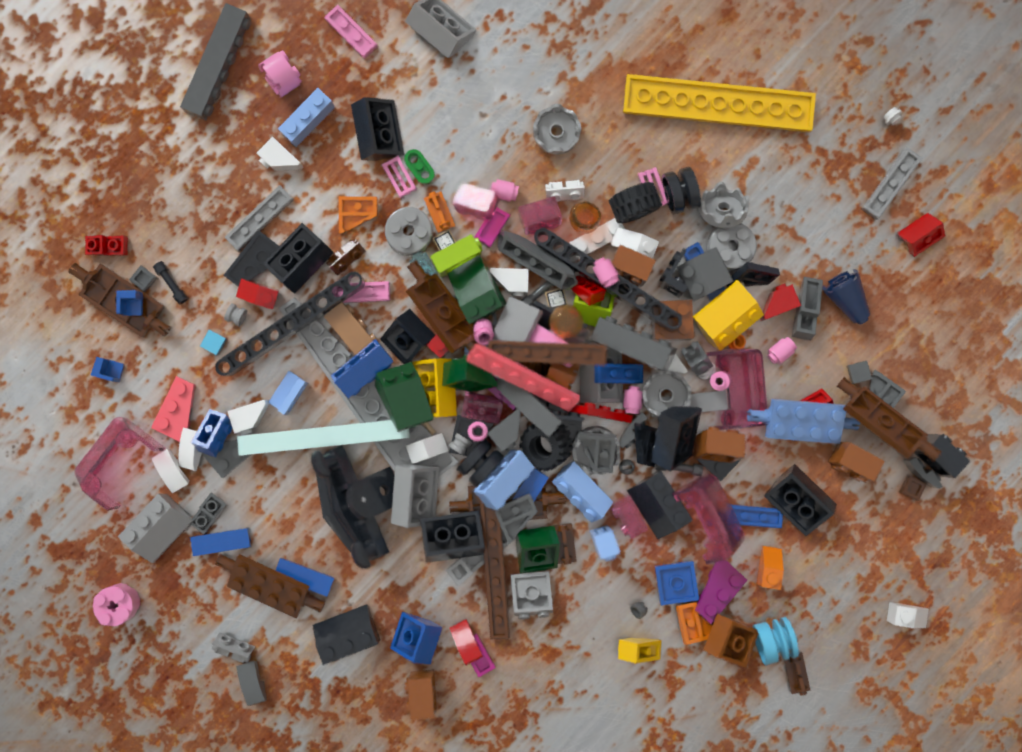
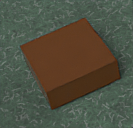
[899,475,927,501]

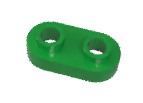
[404,149,435,185]

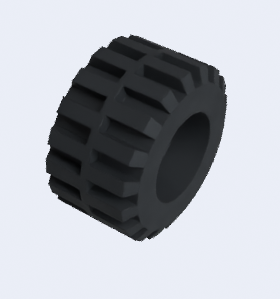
[609,182,662,223]
[519,424,573,471]

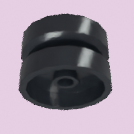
[662,166,701,215]
[456,439,505,487]

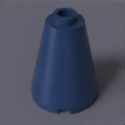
[822,269,870,325]

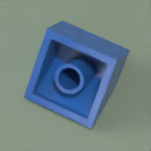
[390,612,443,665]

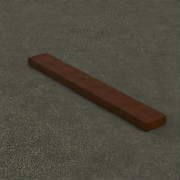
[480,499,510,640]

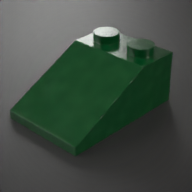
[447,254,506,324]
[374,362,434,432]

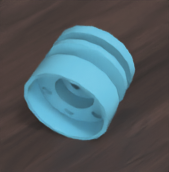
[752,617,799,666]

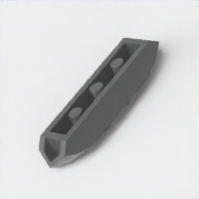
[498,231,578,290]

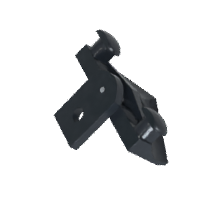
[311,445,395,569]

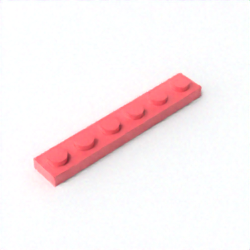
[466,343,580,412]

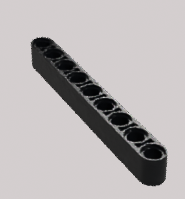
[534,228,682,332]
[215,272,365,376]

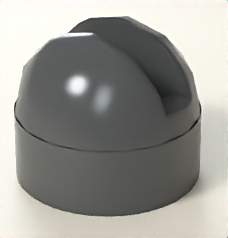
[619,459,635,475]
[630,602,648,619]

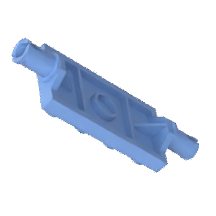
[747,399,860,444]

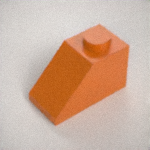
[756,546,784,590]

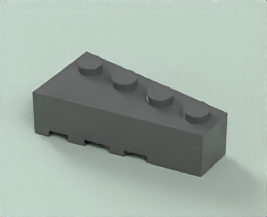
[591,316,678,371]

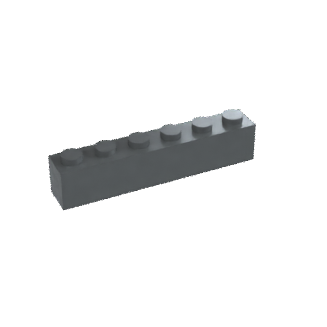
[180,3,251,121]

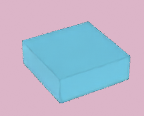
[200,330,227,356]

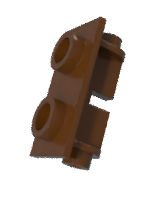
[326,238,366,276]
[554,523,577,565]
[784,652,811,696]

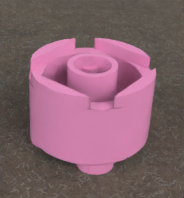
[258,50,301,97]
[93,583,140,626]

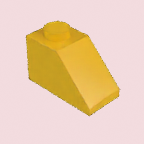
[618,638,662,664]

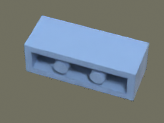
[278,88,335,147]
[474,449,535,510]
[552,461,613,523]
[590,525,620,561]

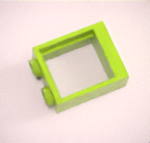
[430,234,483,278]

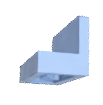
[269,371,308,415]

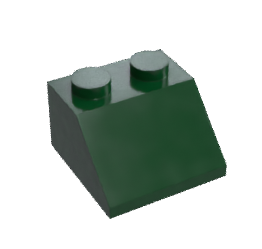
[442,355,497,393]
[516,526,560,574]

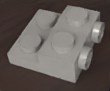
[511,571,553,620]

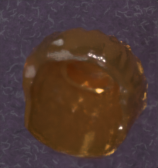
[569,201,602,234]
[549,305,584,339]

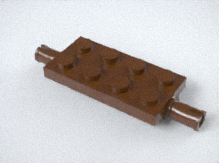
[406,260,477,354]
[68,263,171,338]
[836,377,942,461]
[449,482,566,524]
[215,554,326,619]

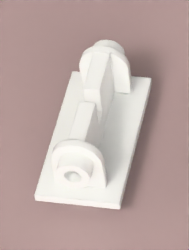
[545,180,585,202]

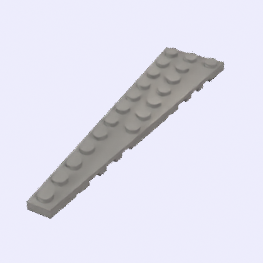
[279,297,459,476]

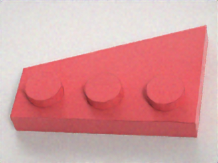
[151,376,195,442]

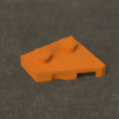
[339,196,378,233]
[676,602,712,645]

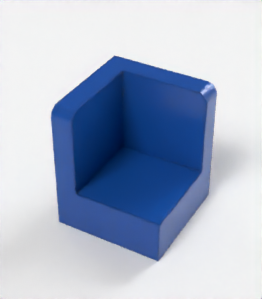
[116,290,143,316]
[91,357,125,382]

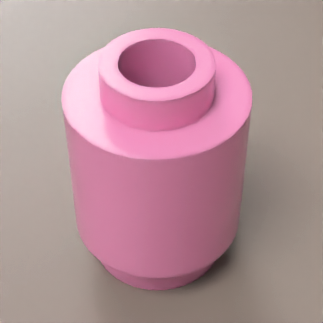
[490,179,519,202]
[592,257,619,288]
[473,319,494,345]
[767,337,797,365]
[710,371,732,391]
[623,386,643,414]
[468,422,488,441]

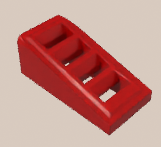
[571,275,606,306]

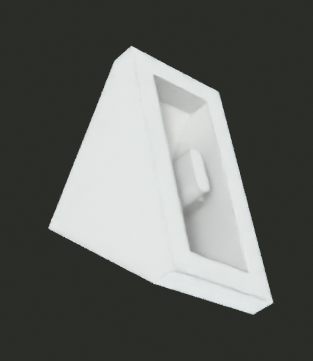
[406,433,449,464]

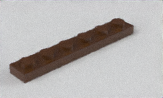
[488,340,607,366]

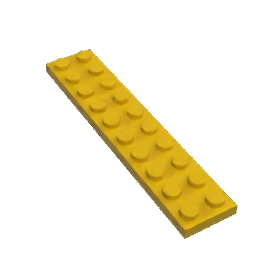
[623,74,816,133]

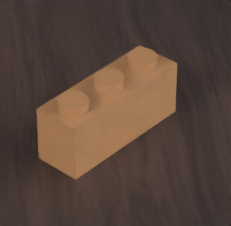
[324,302,380,355]

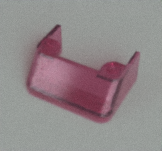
[707,349,767,430]
[74,417,165,511]

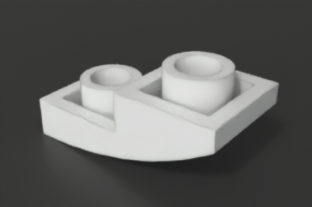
[178,427,202,471]
[152,448,189,493]

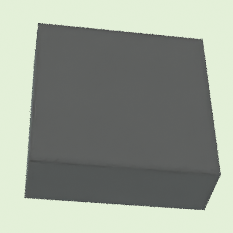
[129,265,158,292]
[847,361,872,384]

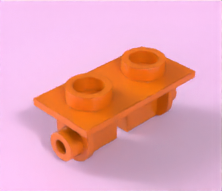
[424,191,455,233]

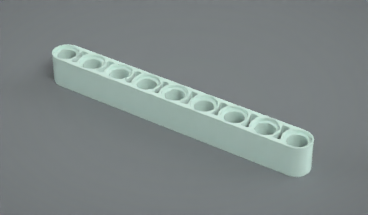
[237,420,410,455]

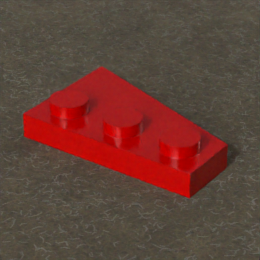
[563,402,632,423]

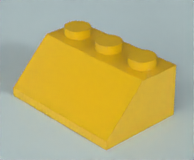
[693,280,764,351]
[411,358,457,418]

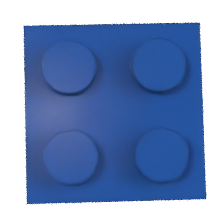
[654,561,699,606]

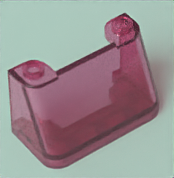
[672,473,745,564]

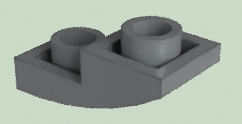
[619,412,647,449]
[903,457,943,489]
[190,492,227,535]
[236,661,267,706]

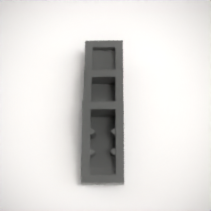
[496,378,563,437]

